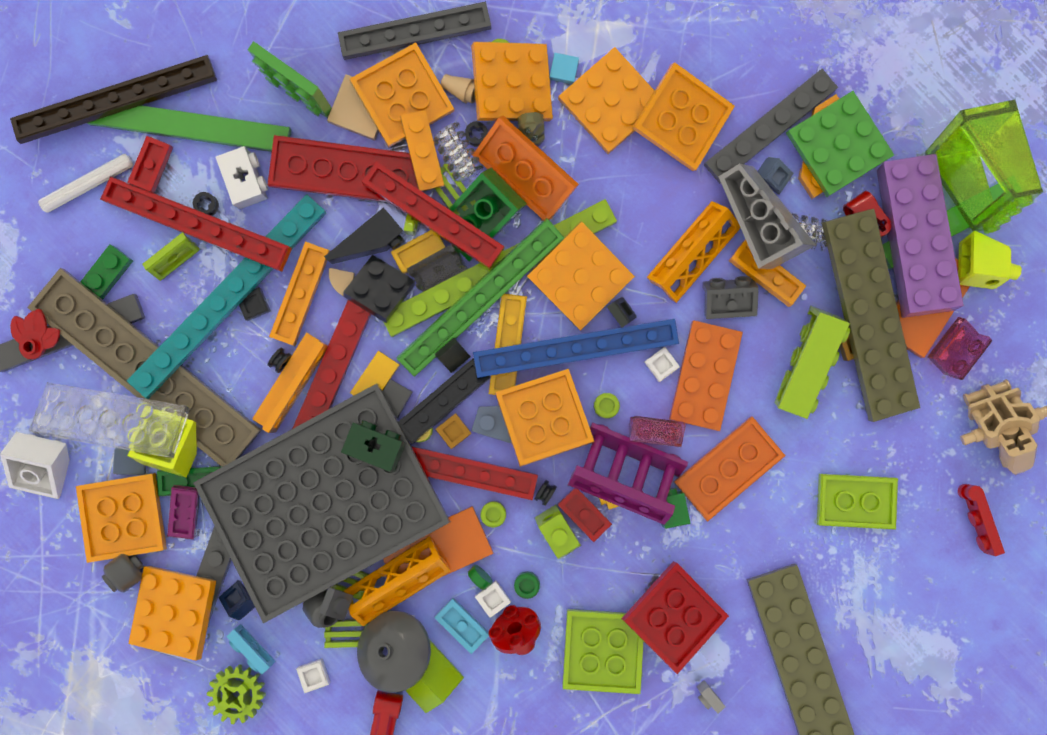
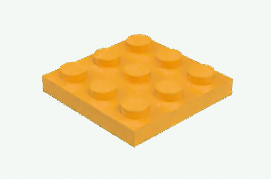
[471,42,553,121]
[350,43,455,148]
[558,47,655,154]
[632,62,735,171]
[526,221,635,331]
[495,369,594,467]
[76,473,167,563]
[128,566,216,661]

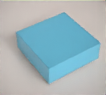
[549,53,579,84]

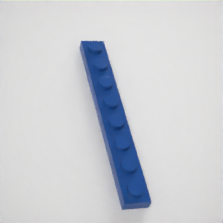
[473,319,679,378]

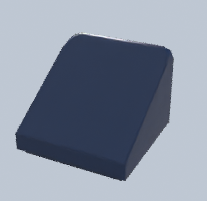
[218,581,255,620]

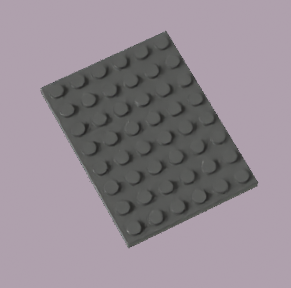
[194,383,451,623]

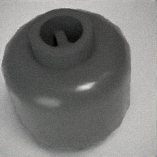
[102,554,144,592]
[302,589,338,628]

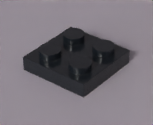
[343,255,415,323]

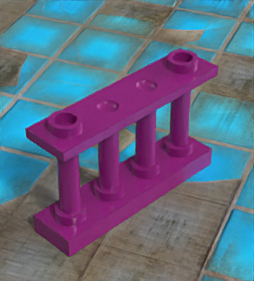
[568,422,688,525]

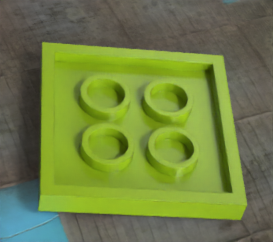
[562,609,644,694]

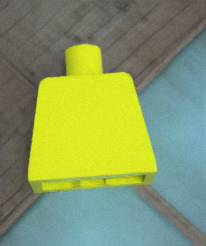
[958,231,1022,289]

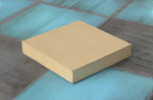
[327,74,379,141]

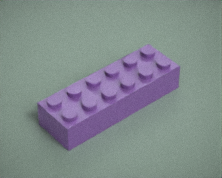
[877,154,964,318]

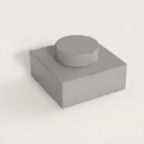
[697,680,725,714]

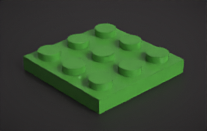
[247,41,332,119]
[786,91,894,197]

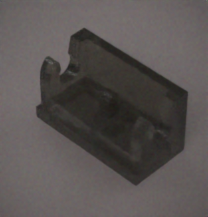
[407,244,468,292]

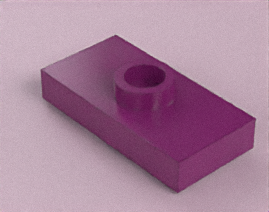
[167,485,199,539]

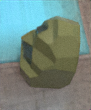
[518,112,545,146]

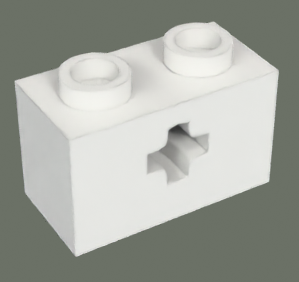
[216,146,268,209]

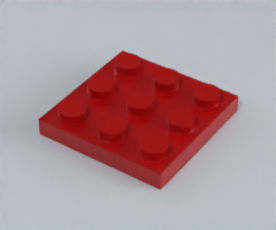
[621,561,729,674]

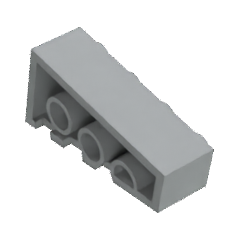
[718,163,816,269]

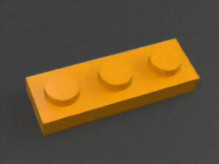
[400,110,444,192]
[729,239,806,307]

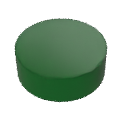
[468,565,493,590]
[514,571,540,599]

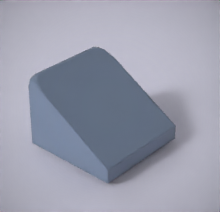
[757,157,794,194]
[113,448,146,475]

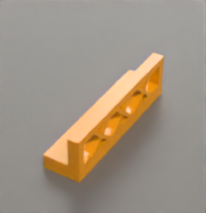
[647,201,740,303]
[252,332,328,433]
[343,536,451,626]

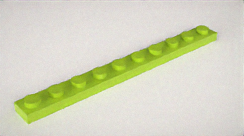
[384,199,617,337]

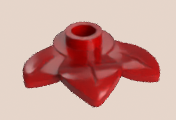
[10,309,60,360]

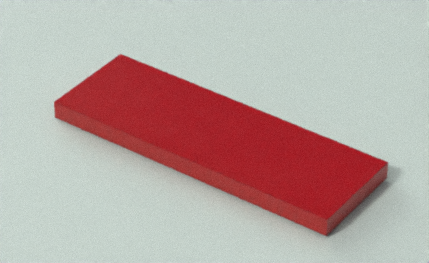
[268,135,418,203]

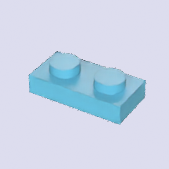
[434,598,489,654]
[226,624,276,674]

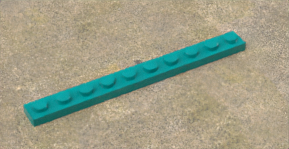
[127,194,326,399]

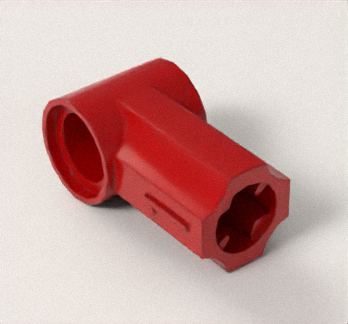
[370,690,403,735]

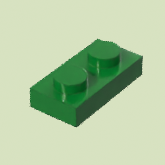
[80,244,133,300]

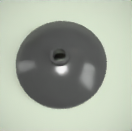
[357,611,431,693]

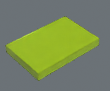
[817,474,898,530]

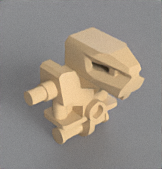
[960,379,1047,475]

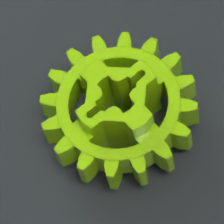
[207,664,266,724]

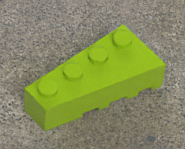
[774,305,850,419]

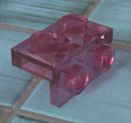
[928,317,992,380]
[629,416,686,447]

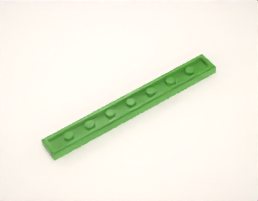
[87,105,291,152]
[396,218,564,377]

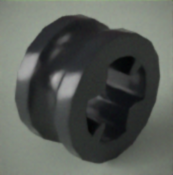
[465,121,488,147]
[193,192,219,216]
[267,348,292,373]
[534,480,557,506]

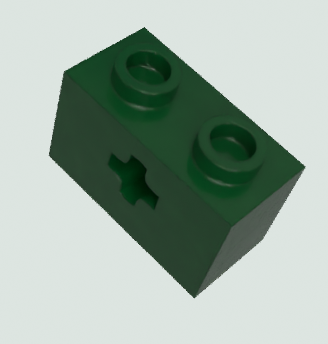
[341,420,406,472]

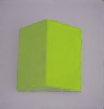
[405,639,464,713]

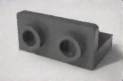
[703,276,758,319]

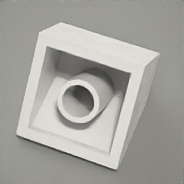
[0,432,70,499]

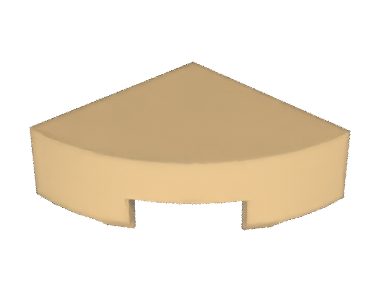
[329,268,356,296]

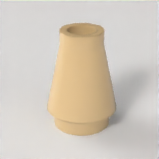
[441,74,476,104]

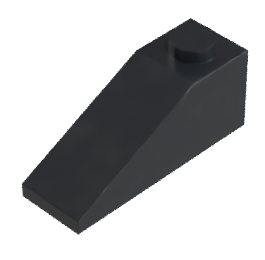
[324,207,406,264]

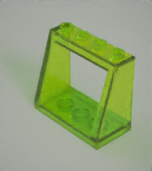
[924,99,1043,234]

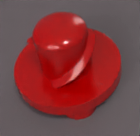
[488,605,541,655]

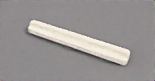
[38,154,133,213]

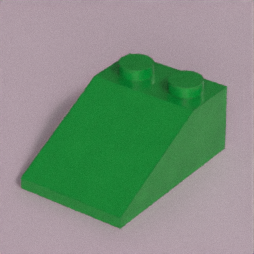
[449,167,527,262]

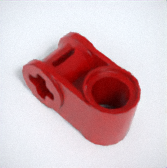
[843,191,891,238]

